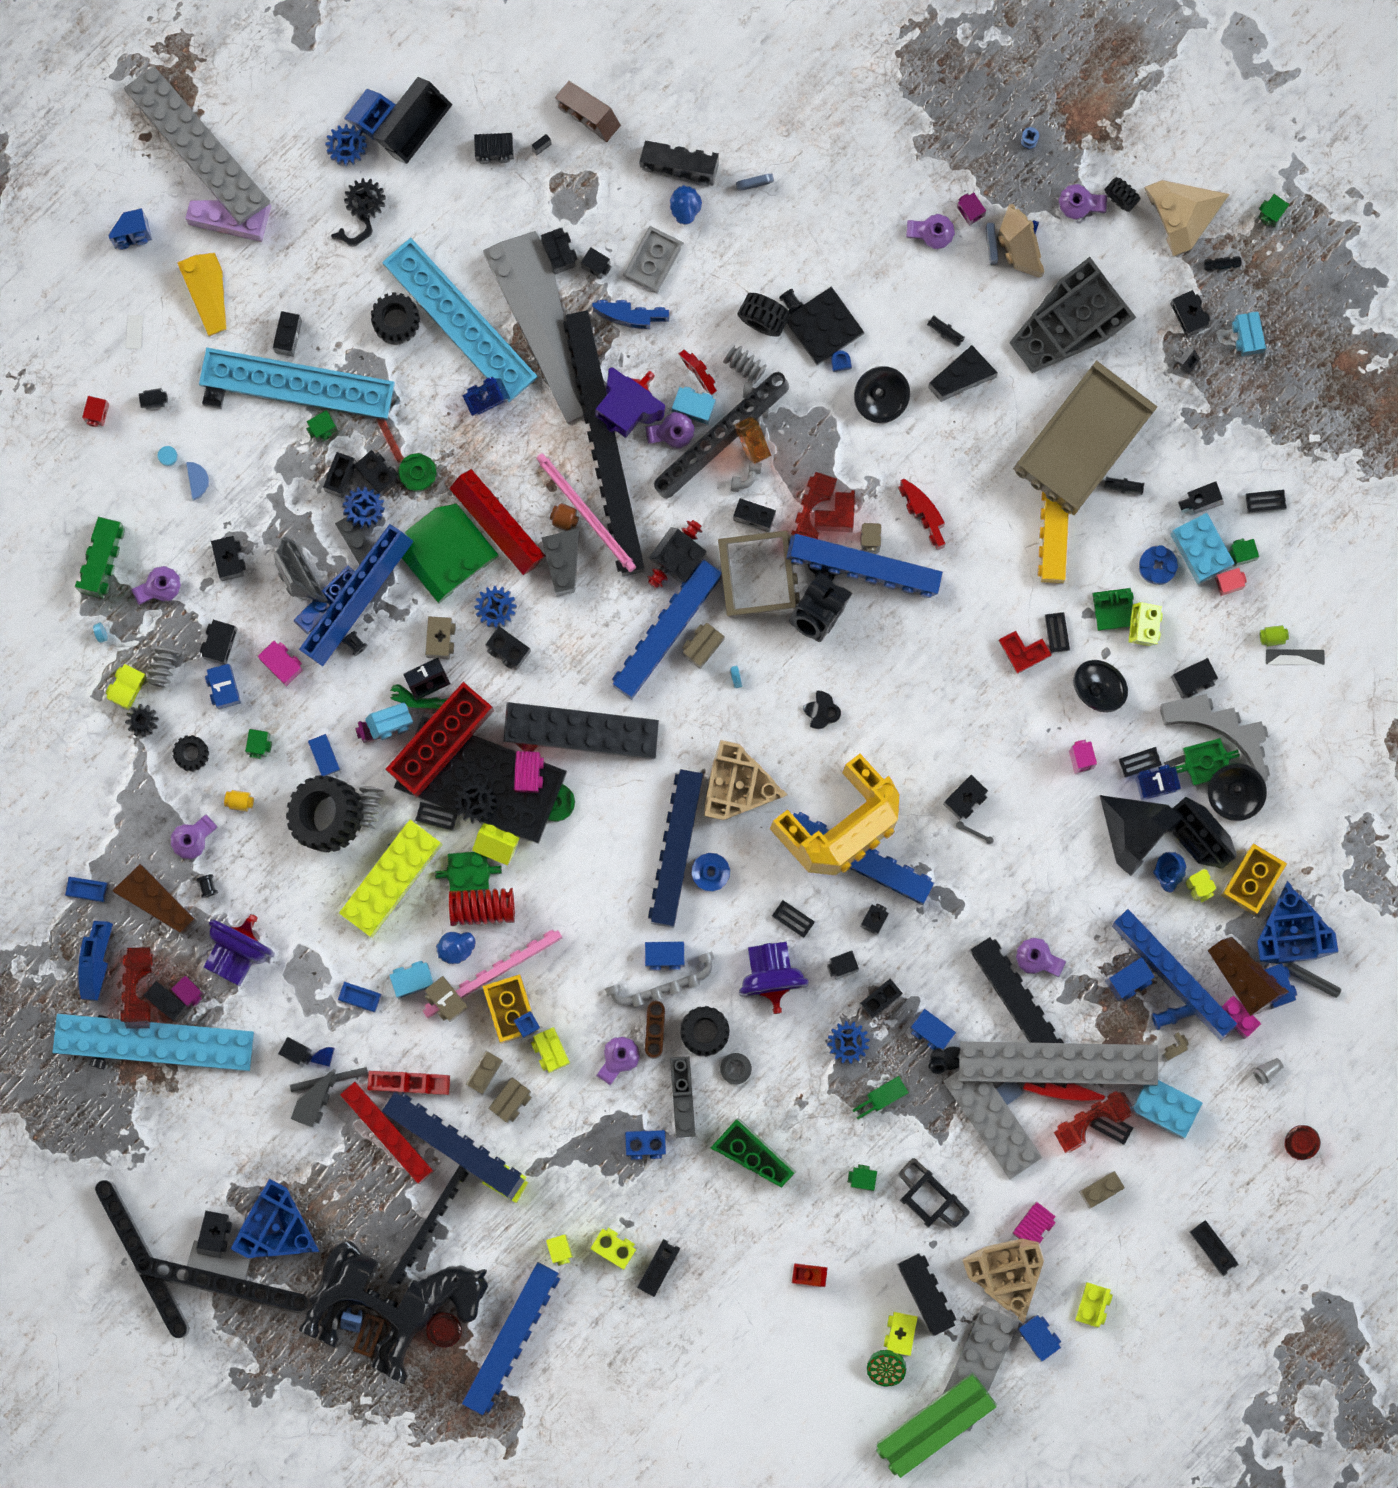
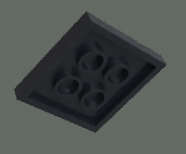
[787,286,864,366]

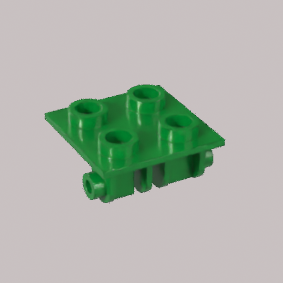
[1092,588,1134,631]

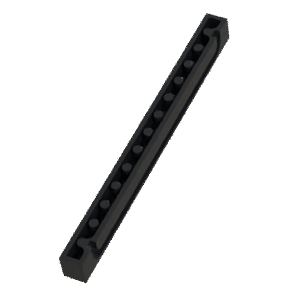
[563,310,645,577]

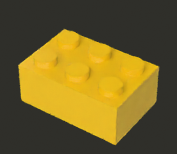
[1221,843,1287,916]
[482,974,538,1044]

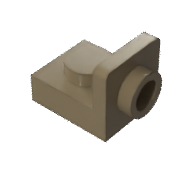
[1162,1032,1189,1062]

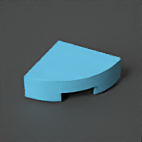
[730,665,742,688]

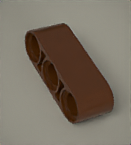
[645,1001,665,1059]

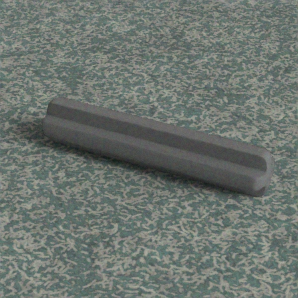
[1287,962,1342,998]

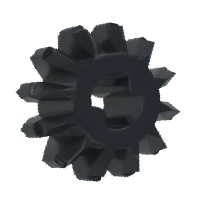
[125,704,159,737]

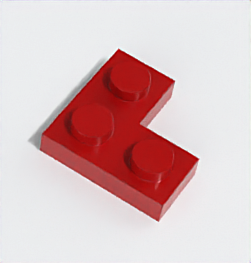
[678,349,717,395]
[998,631,1051,674]

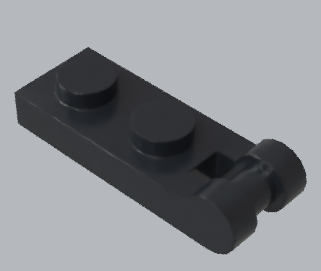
[1189,1220,1239,1277]
[637,1239,681,1297]

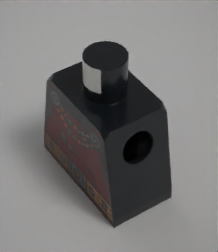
[1178,481,1224,514]

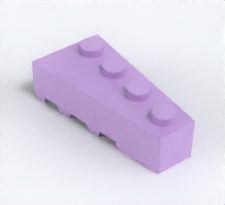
[185,200,271,242]

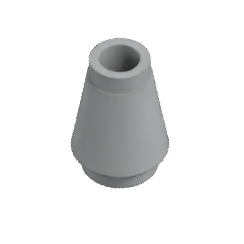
[1253,1058,1284,1085]

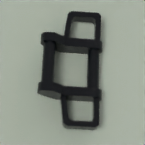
[898,1158,970,1228]

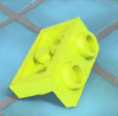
[1075,1282,1113,1328]

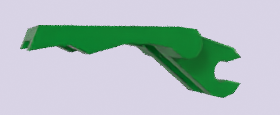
[390,684,448,709]
[852,1076,909,1119]

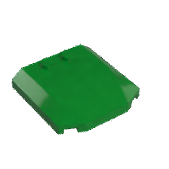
[402,503,499,604]

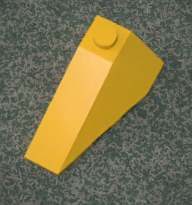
[177,253,226,336]

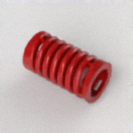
[449,888,515,926]

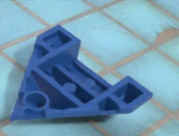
[1257,881,1339,964]
[230,1178,320,1258]

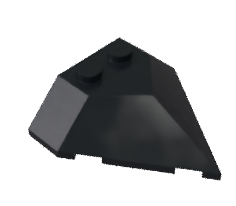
[1100,795,1183,876]

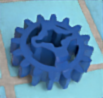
[325,124,367,166]
[342,487,385,529]
[474,586,517,628]
[827,1021,870,1064]

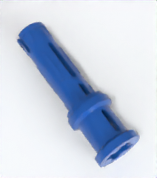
[1151,1005,1195,1030]

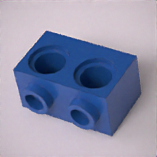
[625,1130,666,1160]

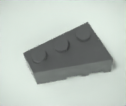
[541,528,580,597]

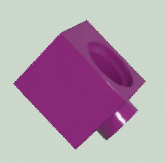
[957,192,986,226]
[171,976,203,1007]

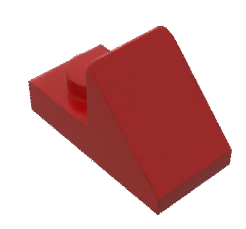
[792,1263,828,1287]

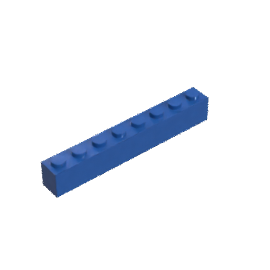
[299,524,413,667]
[786,534,943,598]
[612,560,722,700]
[793,812,934,905]
[1112,909,1237,1041]
[462,1262,561,1415]

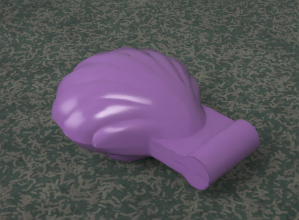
[1059,184,1107,220]
[906,214,955,249]
[645,412,695,448]
[132,566,181,605]
[171,814,218,859]
[1016,937,1066,977]
[596,1037,640,1085]

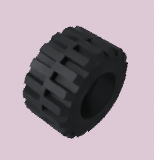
[371,292,420,344]
[737,292,790,337]
[680,1006,730,1057]

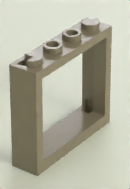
[718,530,800,617]

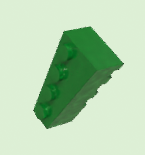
[75,517,125,599]
[710,1118,796,1188]

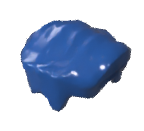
[670,185,702,225]
[1153,852,1187,893]
[436,932,476,964]

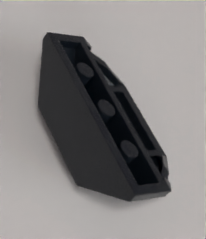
[1173,797,1237,869]

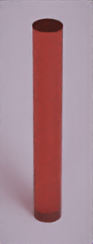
[376,418,404,462]

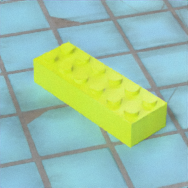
[339,819,443,938]

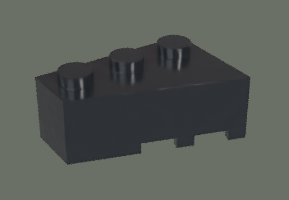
[928,345,998,402]

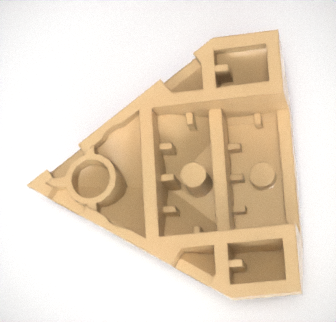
[1144,180,1230,257]
[997,204,1045,278]
[704,740,788,820]
[963,1238,1044,1323]

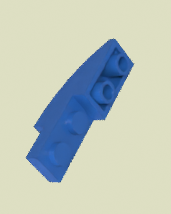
[592,300,669,329]
[294,565,355,635]
[78,921,113,1001]

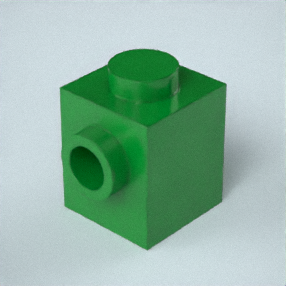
[1258,194,1290,227]
[306,410,338,441]
[1228,538,1259,566]
[245,729,272,759]
[847,1164,877,1191]

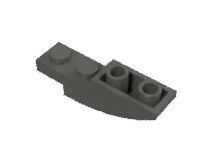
[670,1056,696,1138]

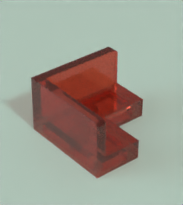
[814,490,855,532]

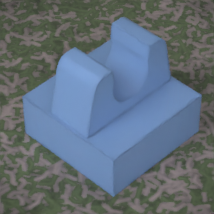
[340,1307,363,1333]

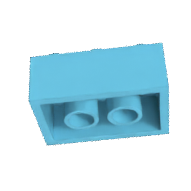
[1170,513,1235,585]
[1130,1080,1203,1139]

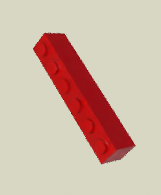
[449,469,546,575]
[340,1082,434,1184]

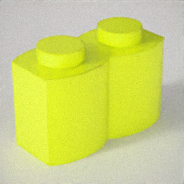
[105,664,147,711]

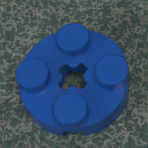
[1139,545,1178,585]

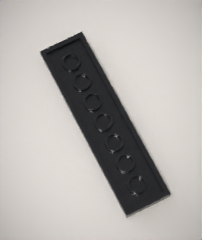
[503,702,659,759]

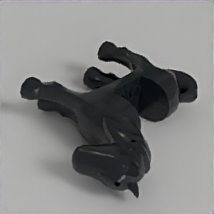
[299,1241,488,1384]

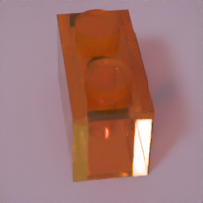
[734,416,772,464]

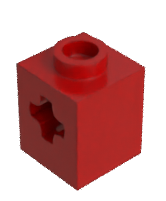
[82,396,109,427]

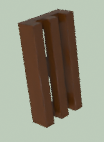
[353,1313,386,1358]

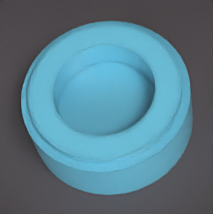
[158,446,178,466]
[93,622,108,643]

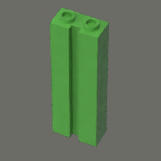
[876,1372,997,1478]

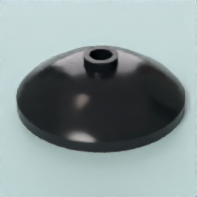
[854,366,910,423]
[1073,660,1128,713]
[1208,763,1267,821]

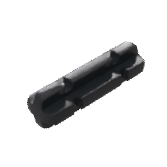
[1204,256,1242,271]

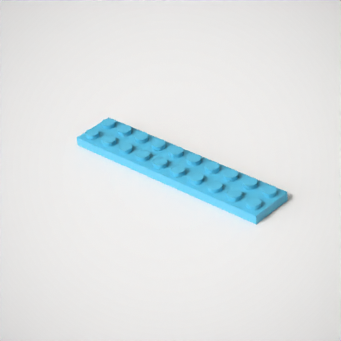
[382,238,538,403]
[199,347,395,420]
[53,1014,254,1071]

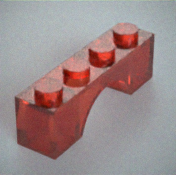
[791,472,837,539]
[121,947,153,1029]
[1054,1091,1136,1153]

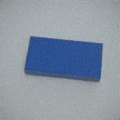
[308,734,340,776]
[65,876,108,902]
[338,982,382,1013]

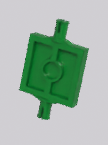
[1174,738,1240,786]
[435,852,502,893]

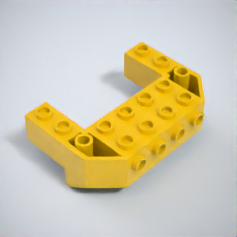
[770,753,900,875]

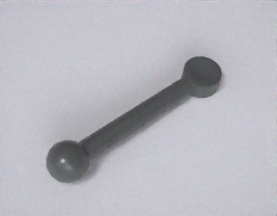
[956,821,994,844]

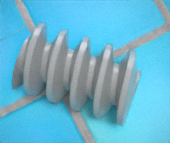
[723,346,767,384]
[146,646,180,689]
[359,786,384,829]

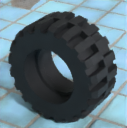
[286,775,364,853]

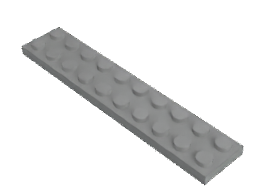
[124,66,270,225]
[959,1041,1158,1085]

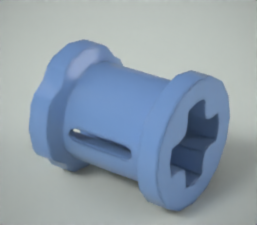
[1021,127,1039,149]

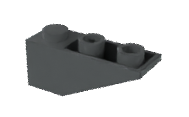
[291,1069,337,1127]

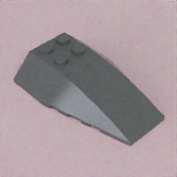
[1009,257,1136,373]

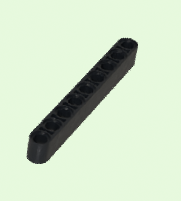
[654,372,789,498]
[95,1180,190,1338]
[135,1256,308,1313]

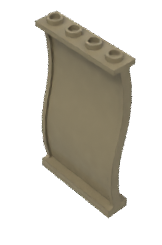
[1013,360,1158,515]

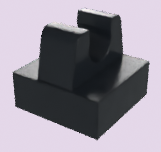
[1174,347,1200,374]
[202,386,226,409]

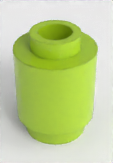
[1260,625,1289,647]

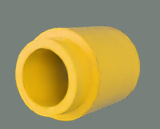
[224,790,254,812]

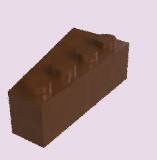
[112,864,197,935]
[1207,937,1289,1016]

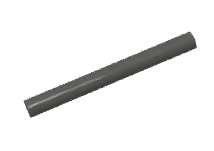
[290,1067,368,1092]

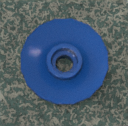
[691,853,730,892]

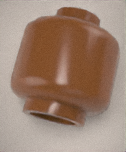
[550,503,580,531]

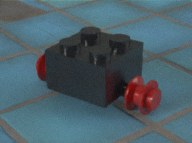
[647,520,707,589]

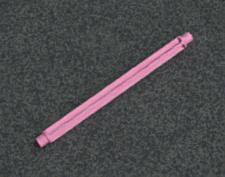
[536,453,636,572]

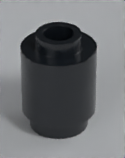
[139,388,168,410]

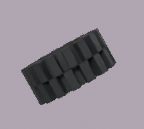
[1104,177,1141,212]
[172,735,209,772]

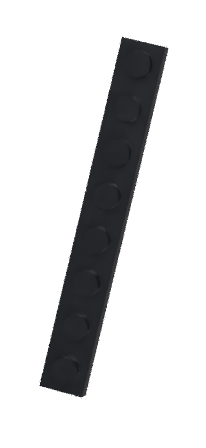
[388,1165,469,1286]

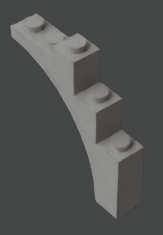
[1159,694,1270,782]

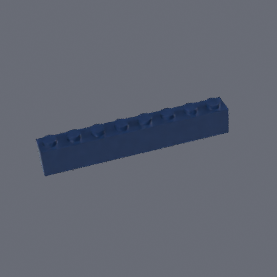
[648,769,703,928]
[382,1092,525,1200]

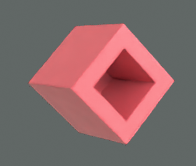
[1215,568,1247,596]

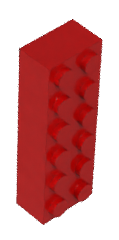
[385,682,494,798]

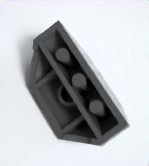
[274,537,328,603]

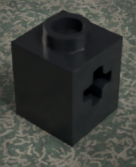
[581,247,612,279]
[860,903,889,936]

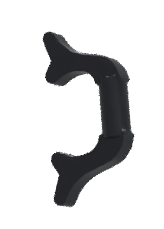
[331,209,373,246]

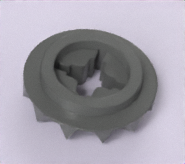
[720,1053,752,1085]

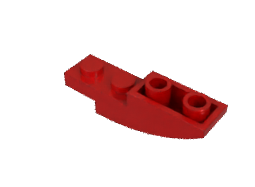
[898,479,946,550]

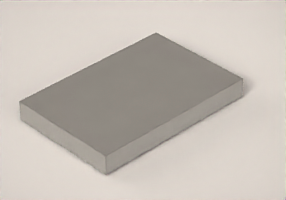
[623,226,684,293]
[183,1240,251,1294]

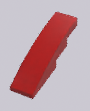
[367,1071,450,1095]
[1022,1083,1105,1102]

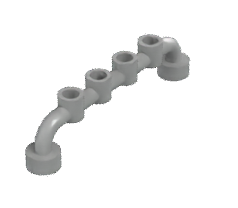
[731,383,769,492]
[605,951,715,1007]

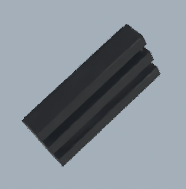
[1245,490,1287,514]
[1045,612,1070,653]
[1118,747,1162,778]
[415,802,458,831]
[772,900,815,938]
[1089,1109,1134,1145]

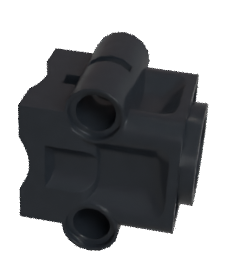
[789,572,852,642]

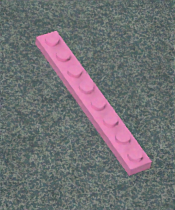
[423,929,562,1018]

